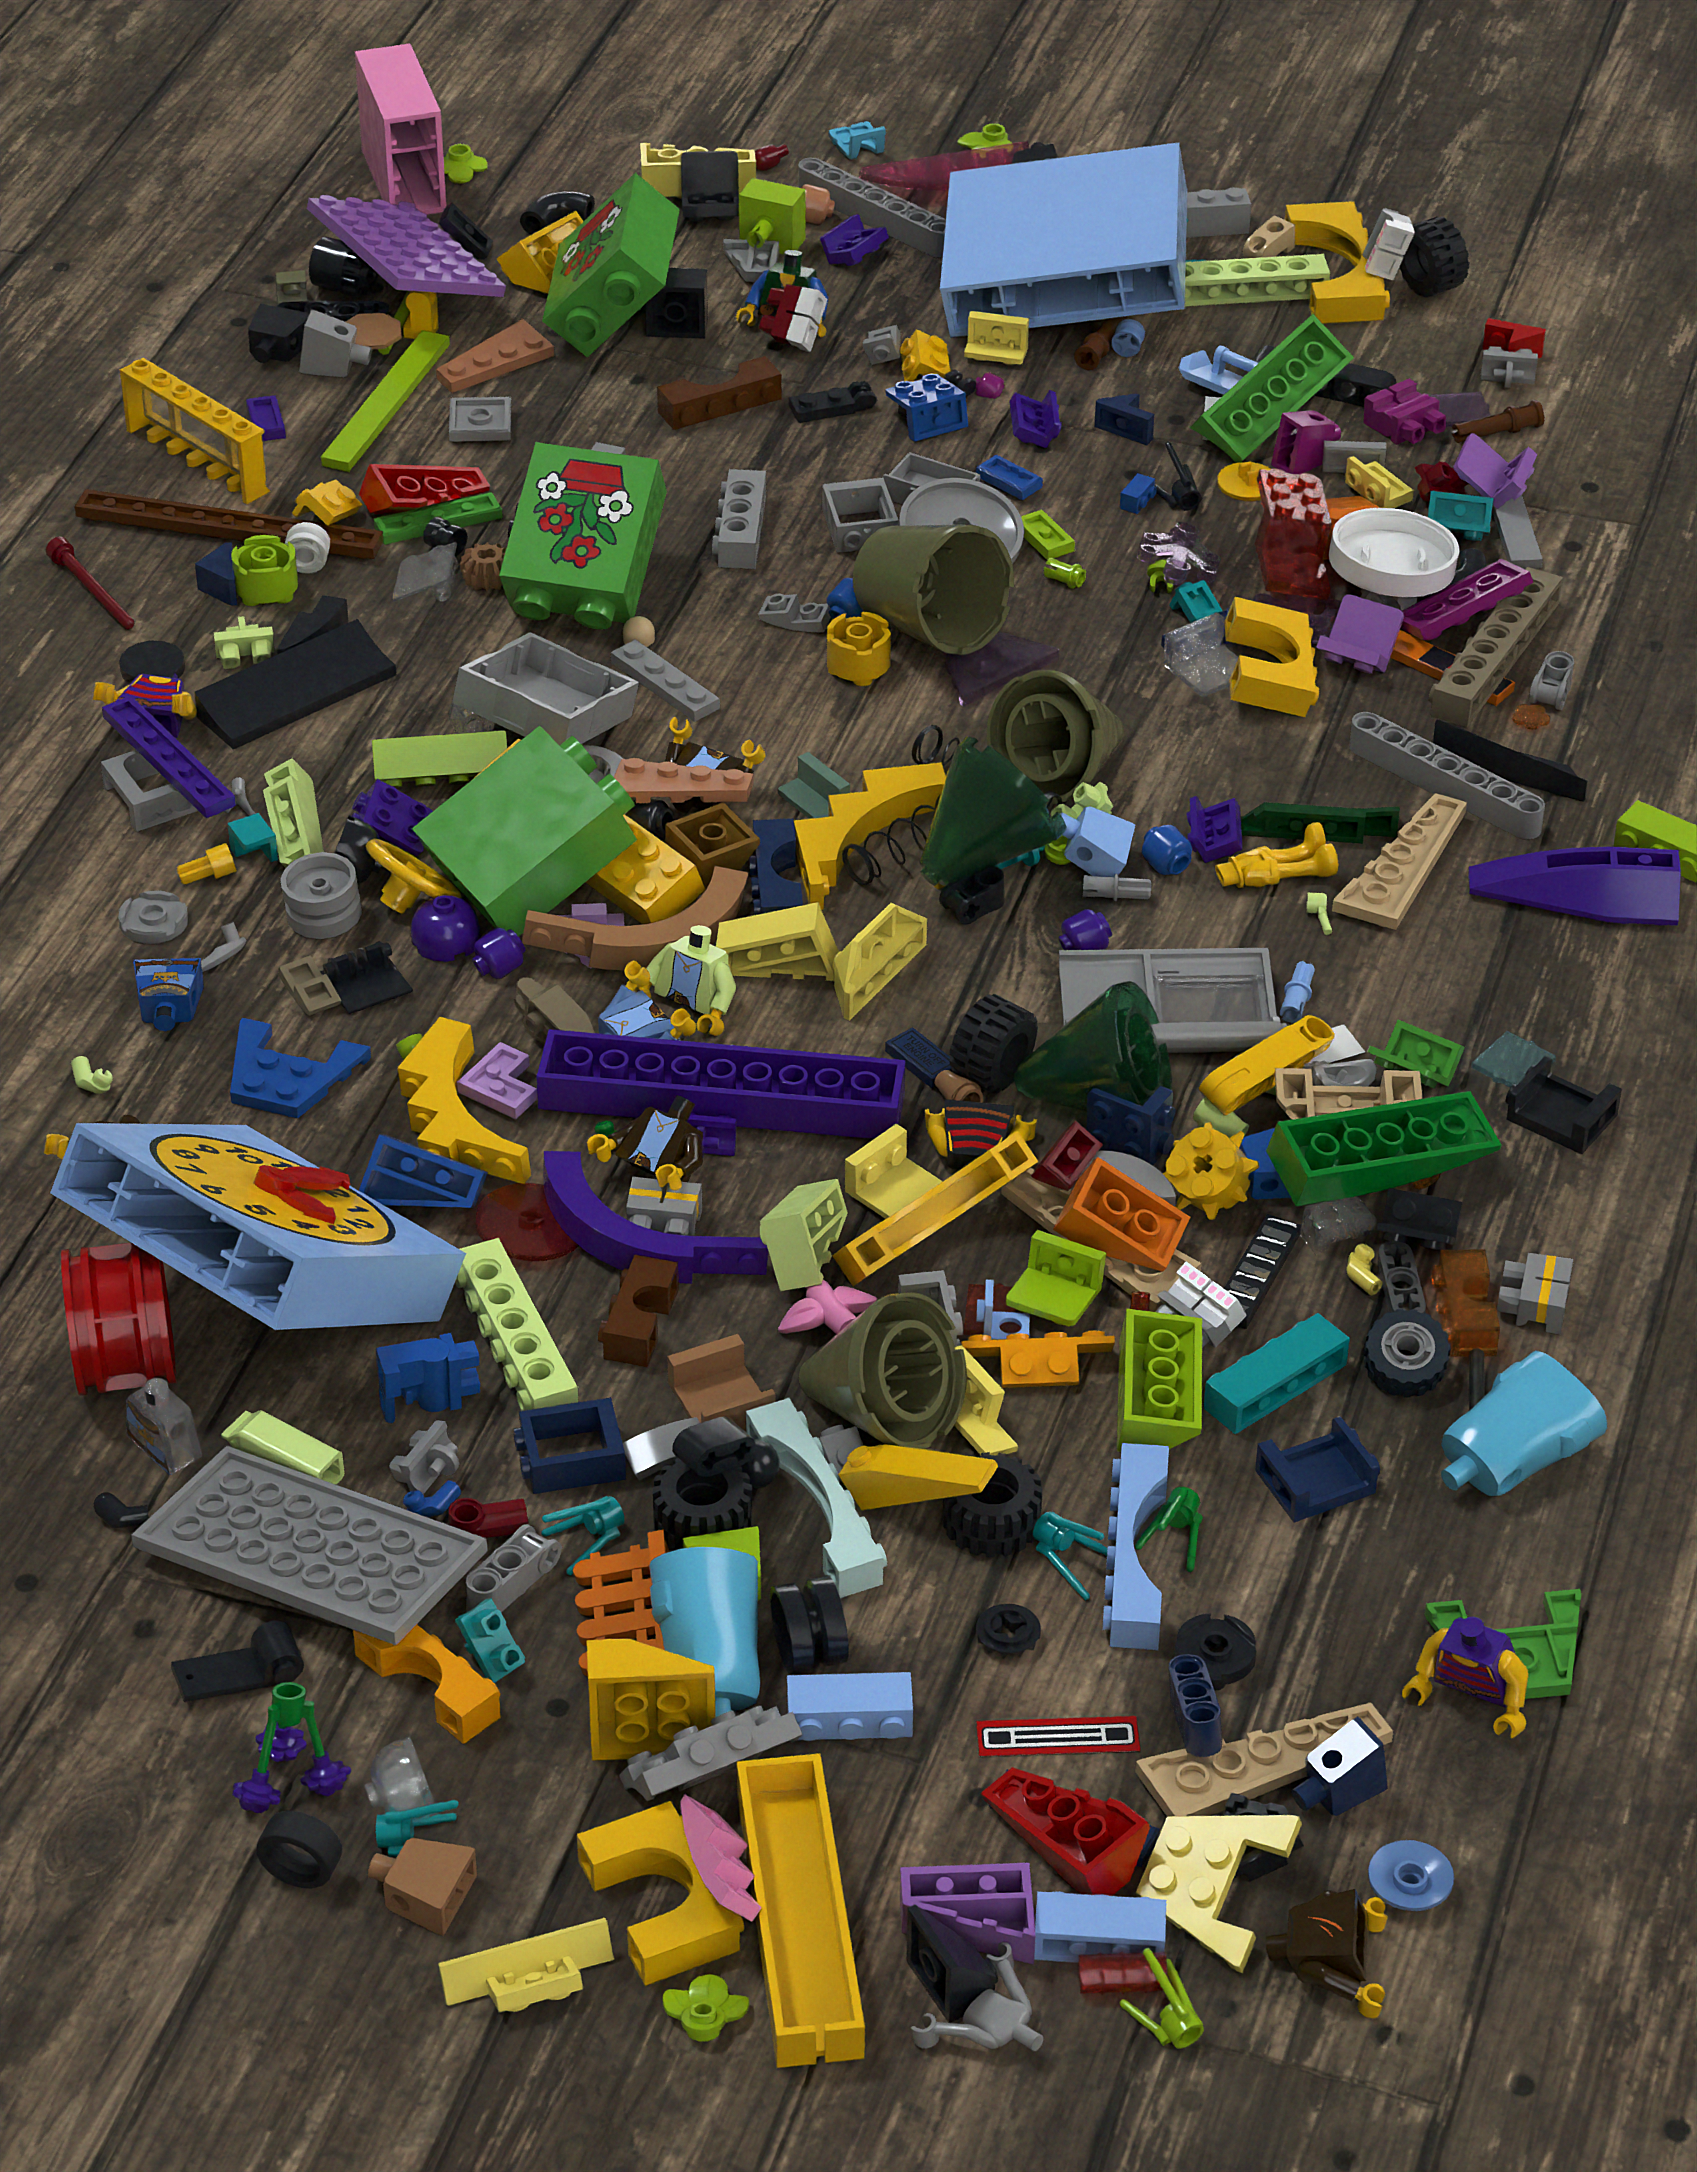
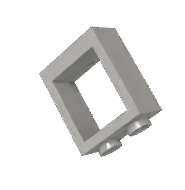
[822,478,899,553]

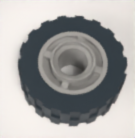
[1363,1309,1451,1397]

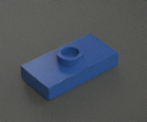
[976,455,1043,500]

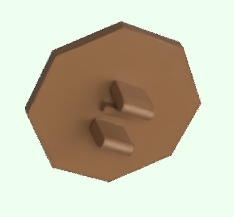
[346,313,401,350]

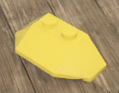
[832,903,927,1021]

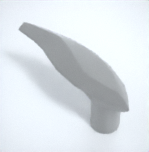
[201,922,246,972]

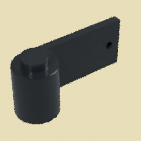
[171,1621,304,1702]

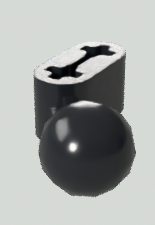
[672,1416,780,1489]

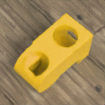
[403,291,439,339]

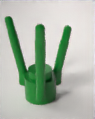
[1135,1487,1203,1572]

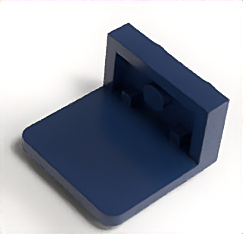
[1086,1086,1175,1166]

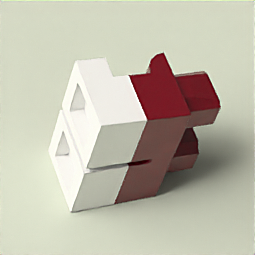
[759,284,828,352]

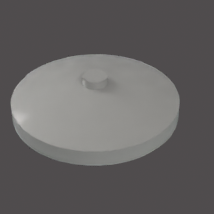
[898,478,1024,564]

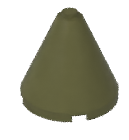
[987,670,1124,805]
[799,1292,967,1449]

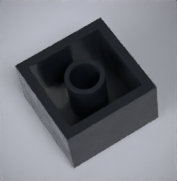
[645,268,708,339]

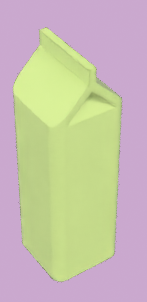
[221,1410,344,1485]

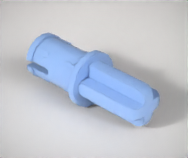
[1280,961,1315,1023]

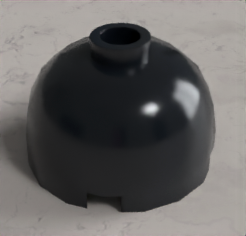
[334,815,381,885]

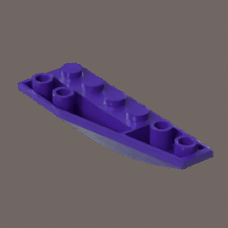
[1468,847,1681,926]

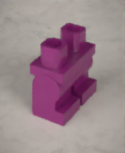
[1363,379,1446,445]

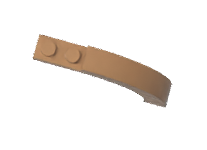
[522,866,749,970]

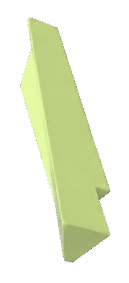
[263,758,324,868]

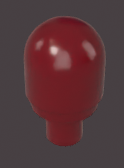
[755,144,789,171]

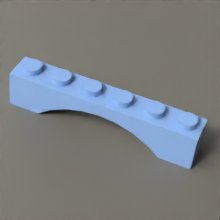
[1103,1443,1169,1650]

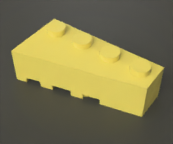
[640,143,756,199]

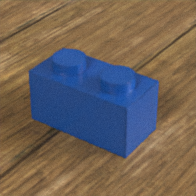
[1120,473,1156,514]

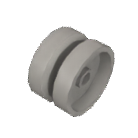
[280,852,362,939]

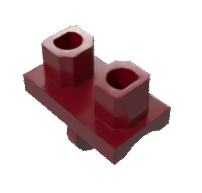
[1415,461,1469,502]

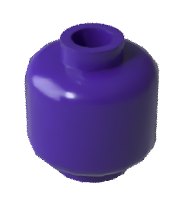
[1058,909,1112,950]
[472,927,526,979]

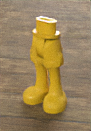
[1215,822,1338,888]

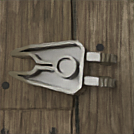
[514,977,595,1045]

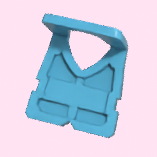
[829,122,886,160]

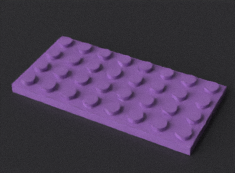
[307,195,506,297]

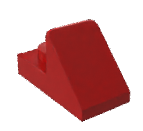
[1483,318,1546,358]

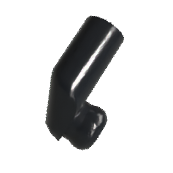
[93,1492,149,1528]

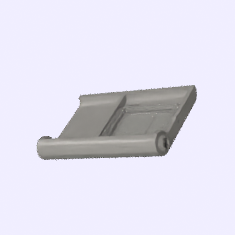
[1059,948,1287,1054]

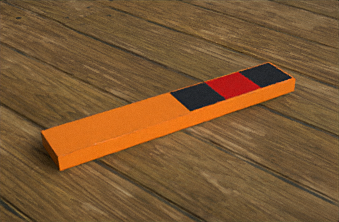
[1390,630,1515,706]

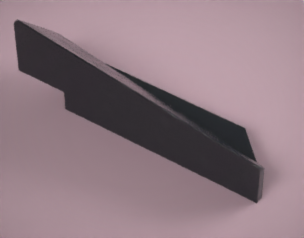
[1433,719,1588,802]

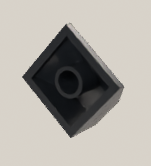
[906,1904,998,2023]

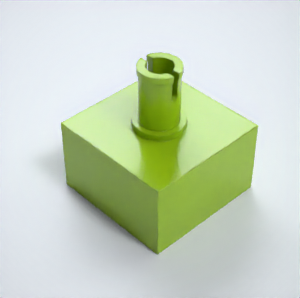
[739,178,806,254]

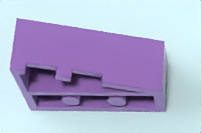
[900,1863,1036,1965]

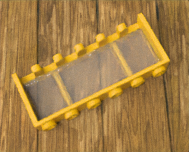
[120,358,270,505]

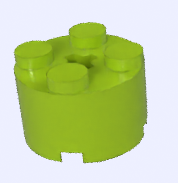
[231,535,298,606]

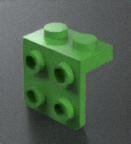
[1367,1020,1465,1089]

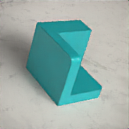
[227,813,278,862]

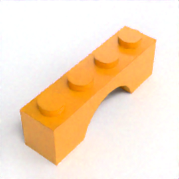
[353,1624,501,1744]

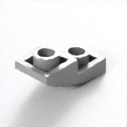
[758,594,831,632]
[623,1417,700,1481]

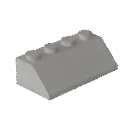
[1186,187,1251,238]

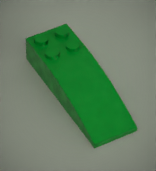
[1266,1091,1502,1206]

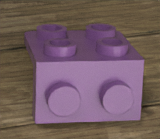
[1454,433,1537,509]
[1316,594,1404,674]

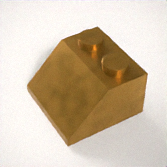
[665,802,760,892]

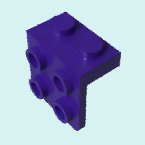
[352,779,433,856]

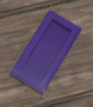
[246,395,286,441]

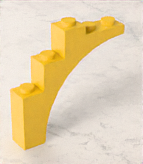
[397,1017,531,1184]

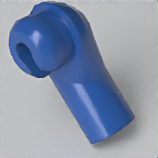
[403,1481,461,1517]

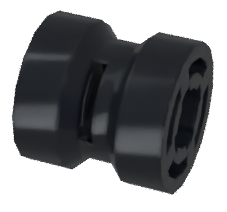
[423,517,468,557]

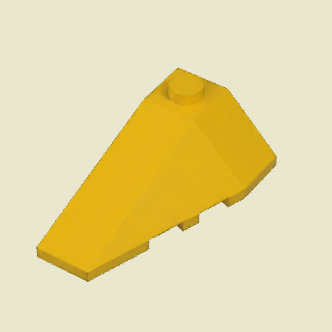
[497,211,584,293]
[838,1444,998,1510]

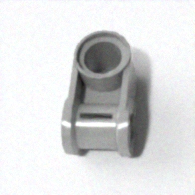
[1529,651,1574,710]

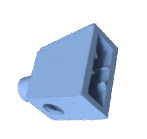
[1052,806,1135,877]

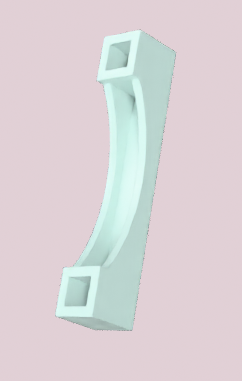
[746,1398,887,1598]

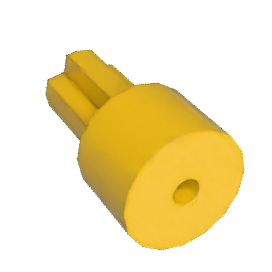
[177,843,237,884]

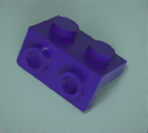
[820,214,889,266]
[1009,390,1062,448]
[1187,796,1243,863]

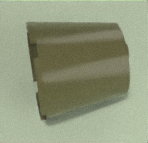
[853,524,1014,655]

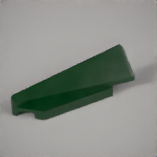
[1241,802,1400,844]

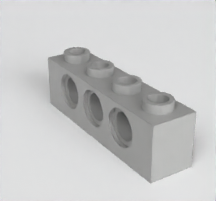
[712,469,766,569]

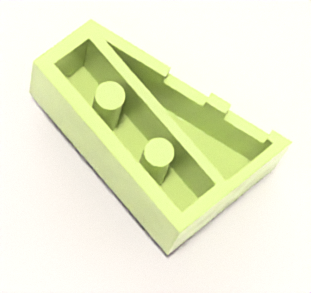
[760,1178,848,1291]

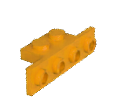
[961,1331,1115,1388]

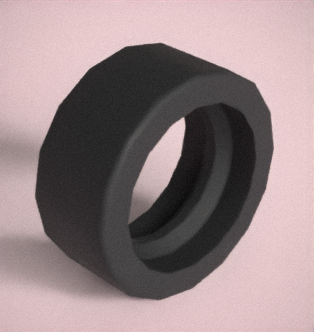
[256,1810,343,1889]

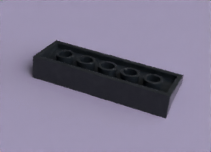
[194,619,396,750]

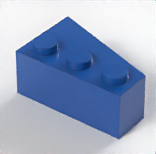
[359,1134,488,1208]

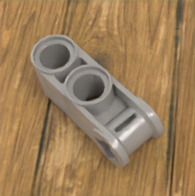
[466,1524,562,1612]

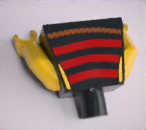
[925,1099,1037,1169]

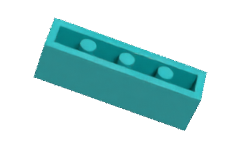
[1204,1313,1350,1434]

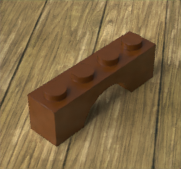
[657,356,782,430]

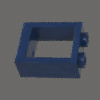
[513,1397,626,1494]

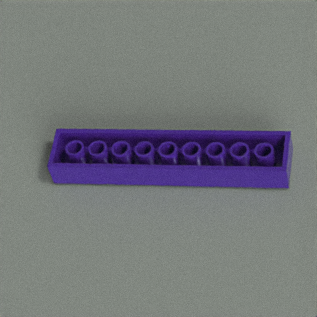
[536,1029,906,1139]

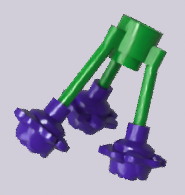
[232,1682,351,1813]

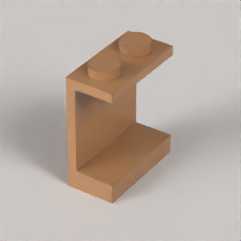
[667,1334,775,1431]

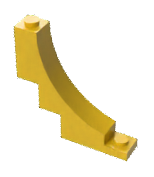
[794,763,953,910]

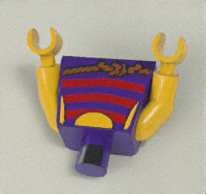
[93,670,197,738]
[1402,1617,1528,1739]

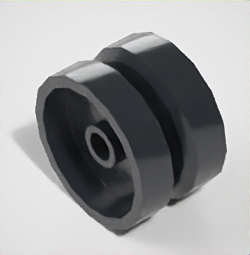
[770,1575,849,1674]

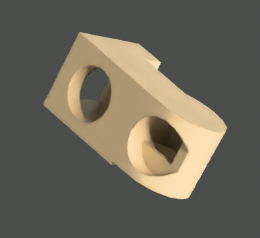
[1243,216,1295,258]

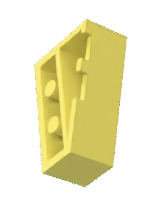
[716,902,839,981]

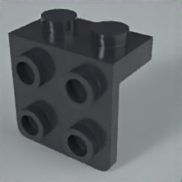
[681,151,739,221]

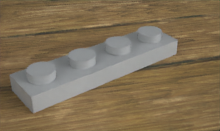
[611,639,720,722]

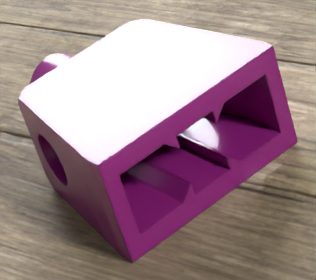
[1271,410,1341,478]

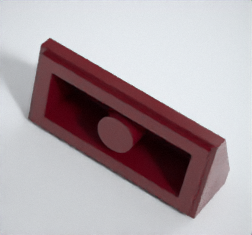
[1030,1121,1103,1191]

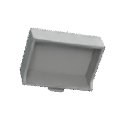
[883,452,980,504]

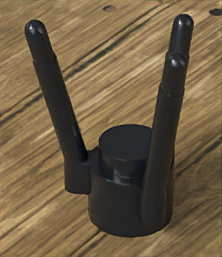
[1155,441,1202,511]

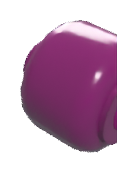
[975,372,1005,399]

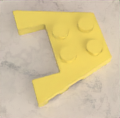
[1136,1815,1302,1973]

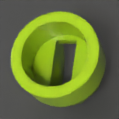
[396,1034,423,1060]

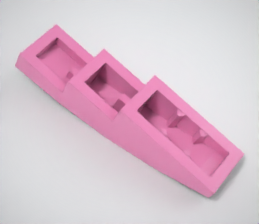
[680,1794,762,1922]

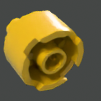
[827,612,891,686]

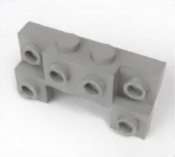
[619,1706,803,1801]

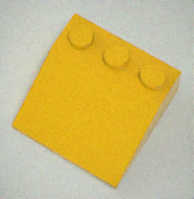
[587,1639,716,1761]

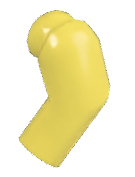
[1346,1244,1383,1296]

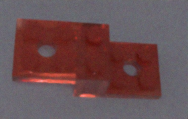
[1255,468,1332,600]

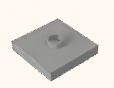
[449,397,511,441]

